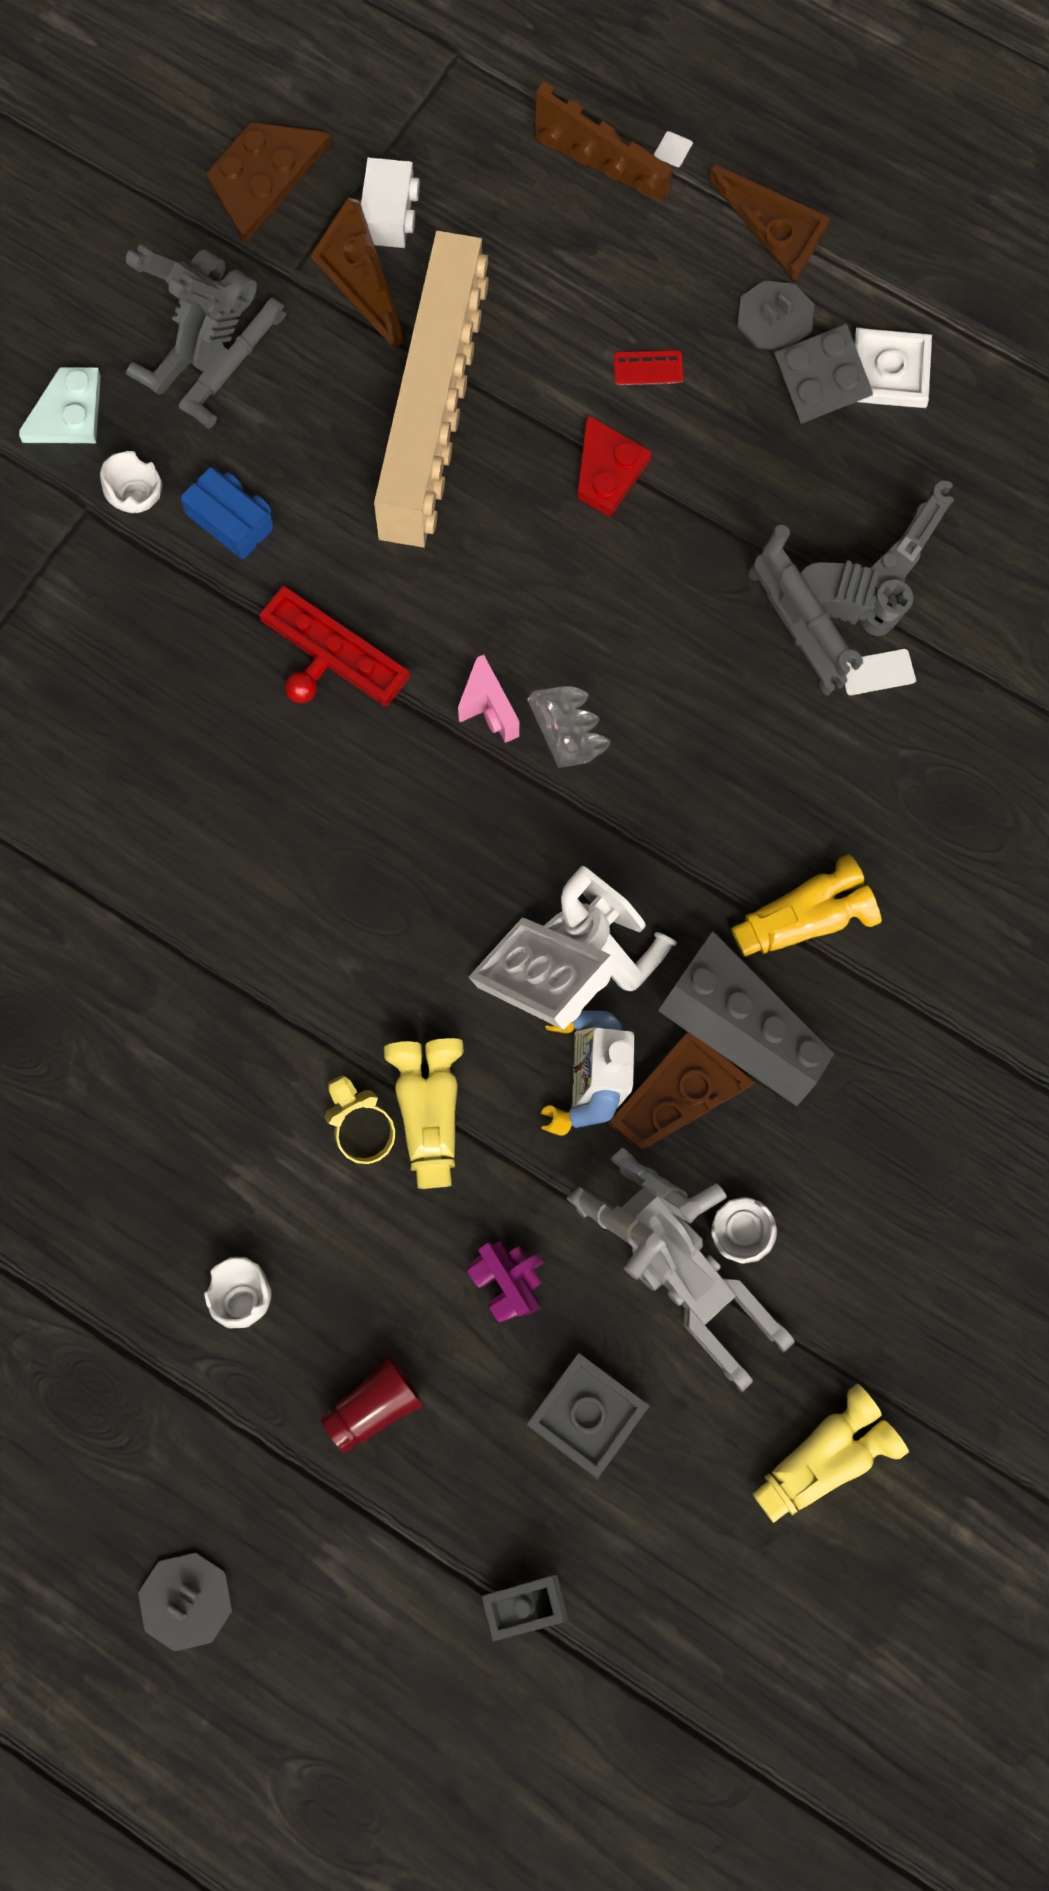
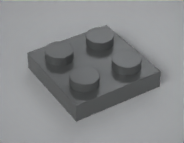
[775,324,873,424]
[527,1353,649,1479]

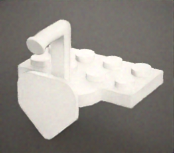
[469,866,677,1030]

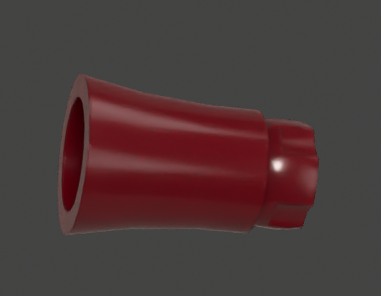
[320,1356,424,1453]

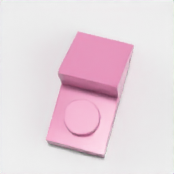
[458,655,519,743]

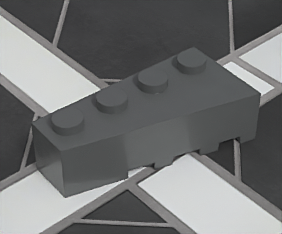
[658,931,834,1106]

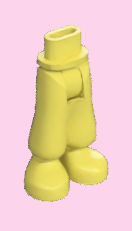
[384,1038,464,1189]
[752,1384,909,1523]

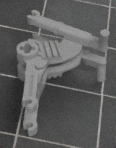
[567,1148,795,1392]

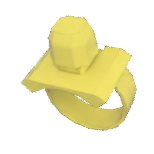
[324,1075,395,1164]

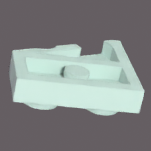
[19,367,101,443]

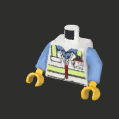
[541,1010,634,1136]

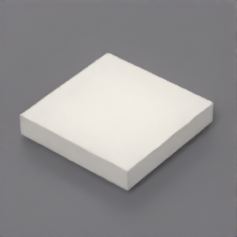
[854,328,932,408]

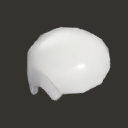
[100,451,162,513]
[711,1197,777,1264]
[204,1257,271,1328]

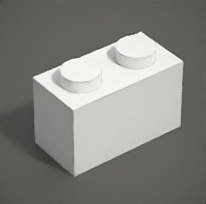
[361,158,420,248]

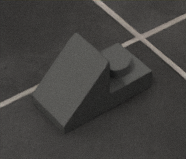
[482,1575,569,1642]

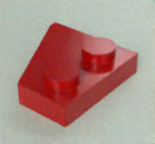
[578,416,652,517]

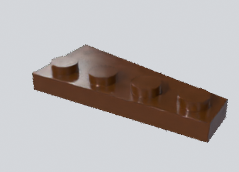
[536,81,673,202]

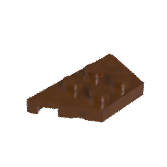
[206,122,331,243]

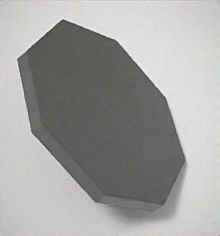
[737,280,815,350]
[138,1553,233,1652]

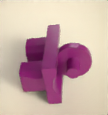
[467,1241,544,1322]

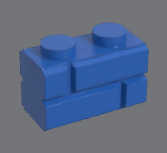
[181,467,273,560]

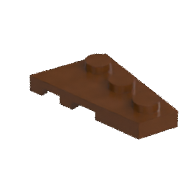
[608,1032,755,1152]

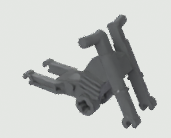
[126,244,286,429]
[748,480,954,696]

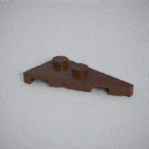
[710,164,831,281]
[310,198,405,346]

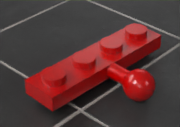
[259,586,410,707]

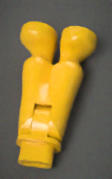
[731,854,881,957]

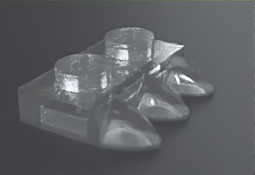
[527,686,610,768]

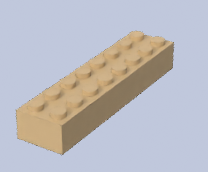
[374,231,489,547]

